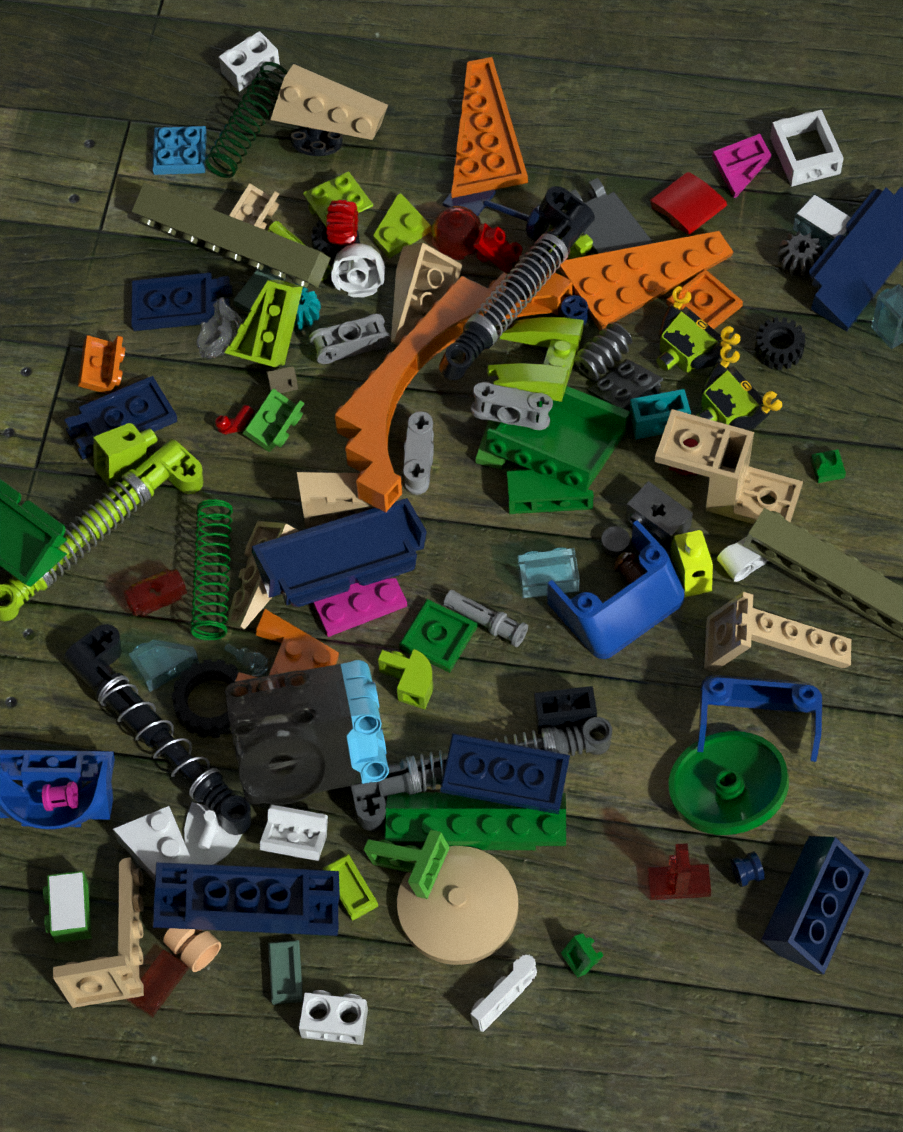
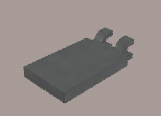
[570,178,653,254]

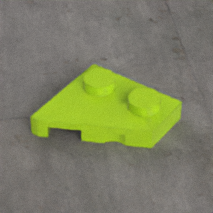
[373,193,432,259]

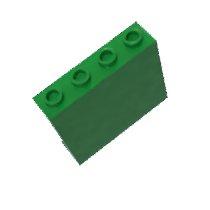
[485,386,630,492]

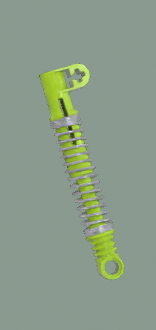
[0,439,204,622]

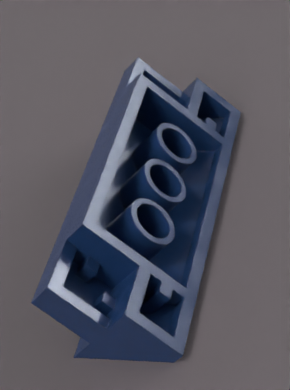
[153,862,340,936]

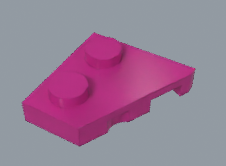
[712,134,771,198]

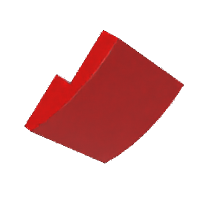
[650,172,727,235]

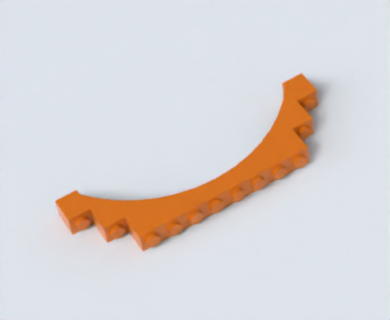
[335,271,572,513]

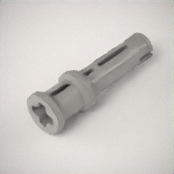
[444,590,528,647]

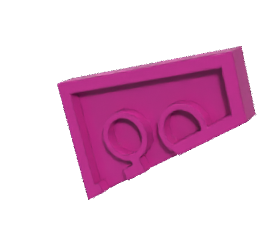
[313,578,407,637]

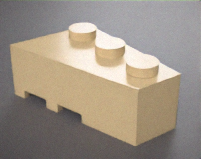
[297,472,376,529]

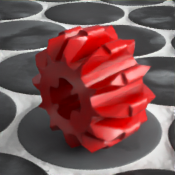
[326,199,359,245]

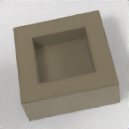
[267,366,298,393]

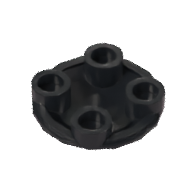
[291,127,343,156]

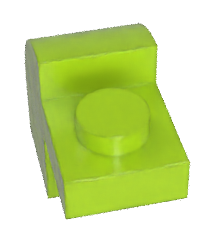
[378,649,433,710]

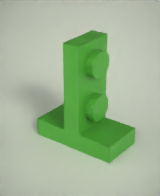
[364,830,450,899]

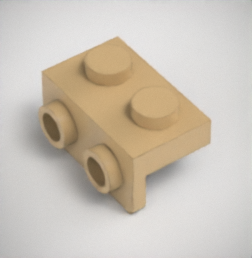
[229,183,280,229]

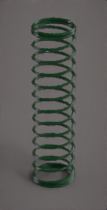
[205,61,288,178]

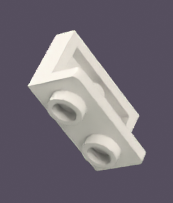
[260,805,328,861]

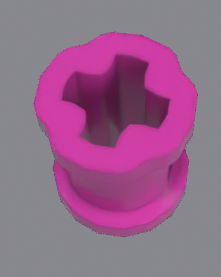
[42,781,79,811]

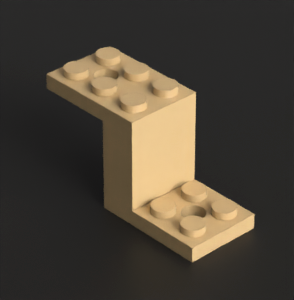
[655,409,803,524]

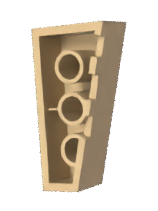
[271,64,388,140]

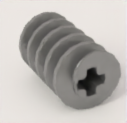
[575,322,633,381]

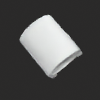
[717,537,768,582]

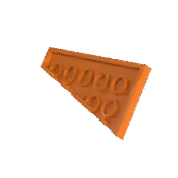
[451,57,528,198]

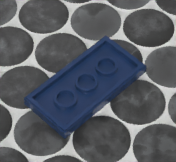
[440,733,570,814]

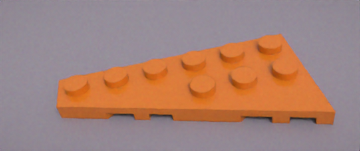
[556,231,734,330]

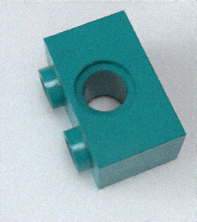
[629,389,691,439]

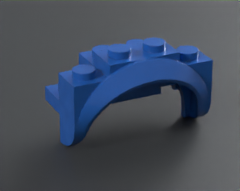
[0,750,115,829]

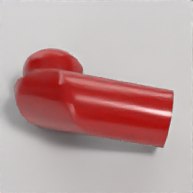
[215,405,255,435]

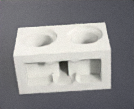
[219,31,280,91]
[299,990,368,1045]

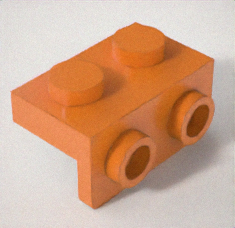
[78,335,125,394]

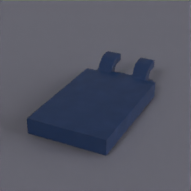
[132,273,233,331]
[64,376,178,460]

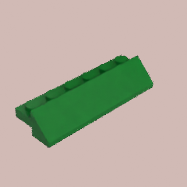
[385,792,566,850]

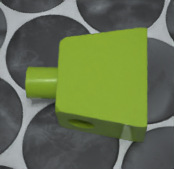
[93,423,157,487]

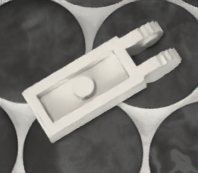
[470,954,537,1032]

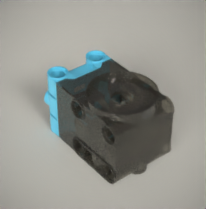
[225,660,389,805]

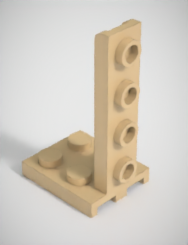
[704,592,851,672]
[53,857,144,1008]

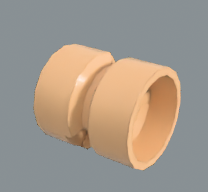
[163,928,221,972]

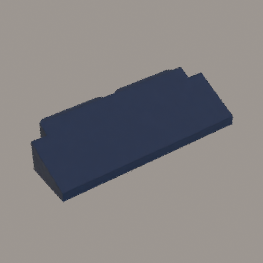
[809,187,903,332]
[252,498,427,607]

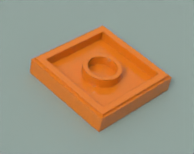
[666,269,743,329]

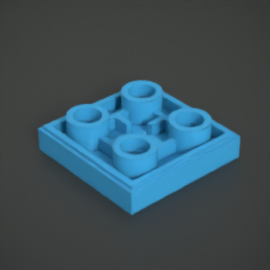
[153,126,207,175]

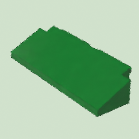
[0,479,68,587]

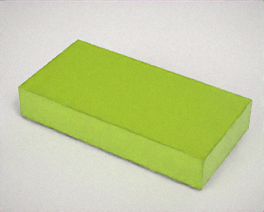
[322,854,378,921]

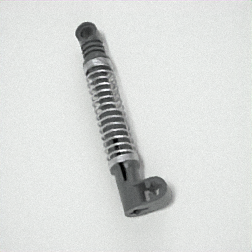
[348,717,612,831]

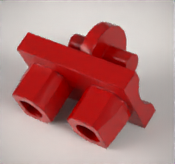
[473,223,523,273]

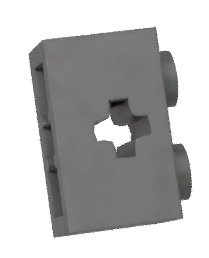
[626,481,693,549]

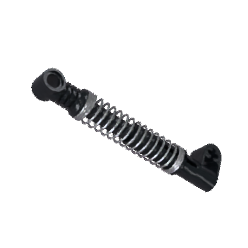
[439,186,595,380]

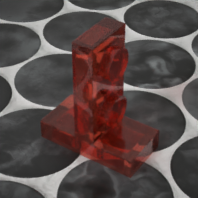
[648,843,711,900]

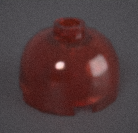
[431,206,481,260]

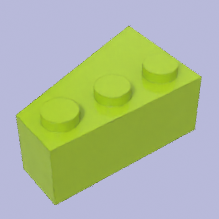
[224,279,303,367]

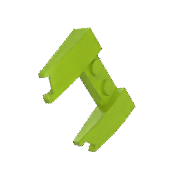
[487,317,584,402]

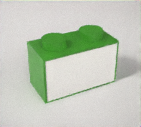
[43,871,92,943]

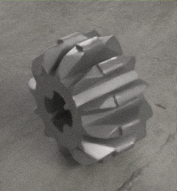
[778,231,824,278]

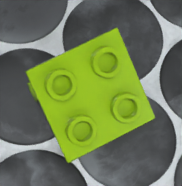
[303,171,373,227]

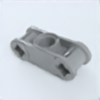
[309,314,391,364]
[471,382,553,430]
[403,411,434,495]

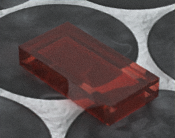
[127,949,189,1018]

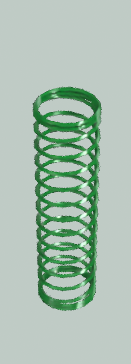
[190,499,233,640]

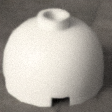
[331,243,385,297]

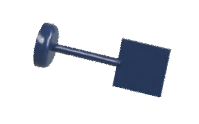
[443,189,549,241]

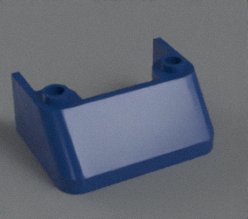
[547,520,685,659]
[697,675,822,762]

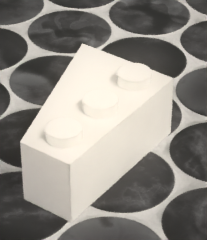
[113,806,193,882]

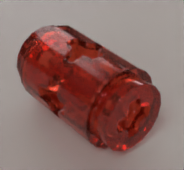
[123,568,187,617]

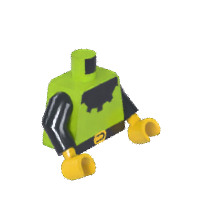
[656,286,740,373]
[696,345,782,430]

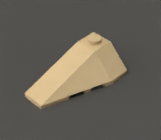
[226,521,299,629]

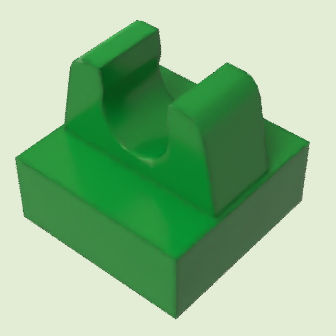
[810,449,846,483]
[561,933,603,978]

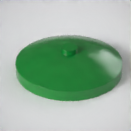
[668,731,789,835]

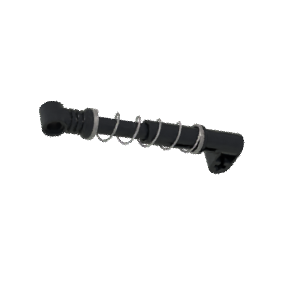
[64,624,251,835]

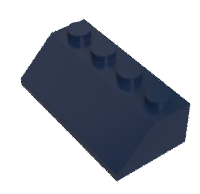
[761,836,870,974]

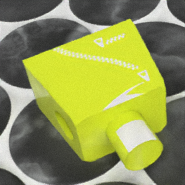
[670,530,713,597]

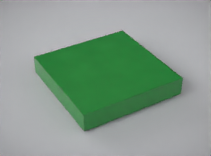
[399,599,477,673]

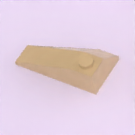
[391,243,462,345]

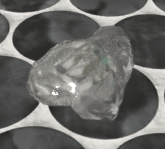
[196,297,243,359]

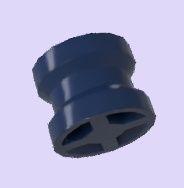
[561,295,588,327]
[730,851,765,887]

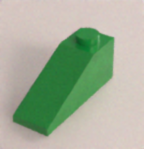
[507,468,594,514]

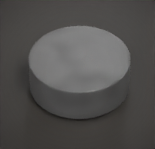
[601,526,630,556]

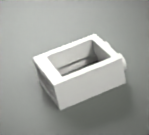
[770,110,843,187]

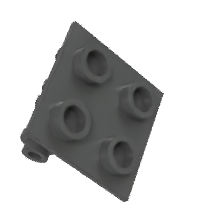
[588,359,663,411]

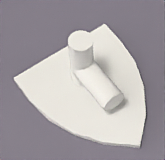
[184,802,242,865]

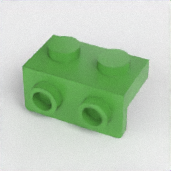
[243,388,304,452]

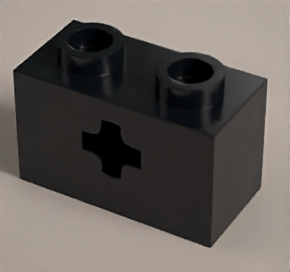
[534,686,597,734]

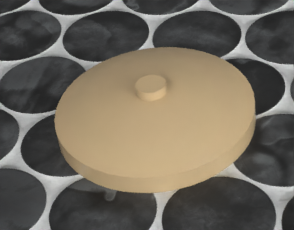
[397,846,518,965]

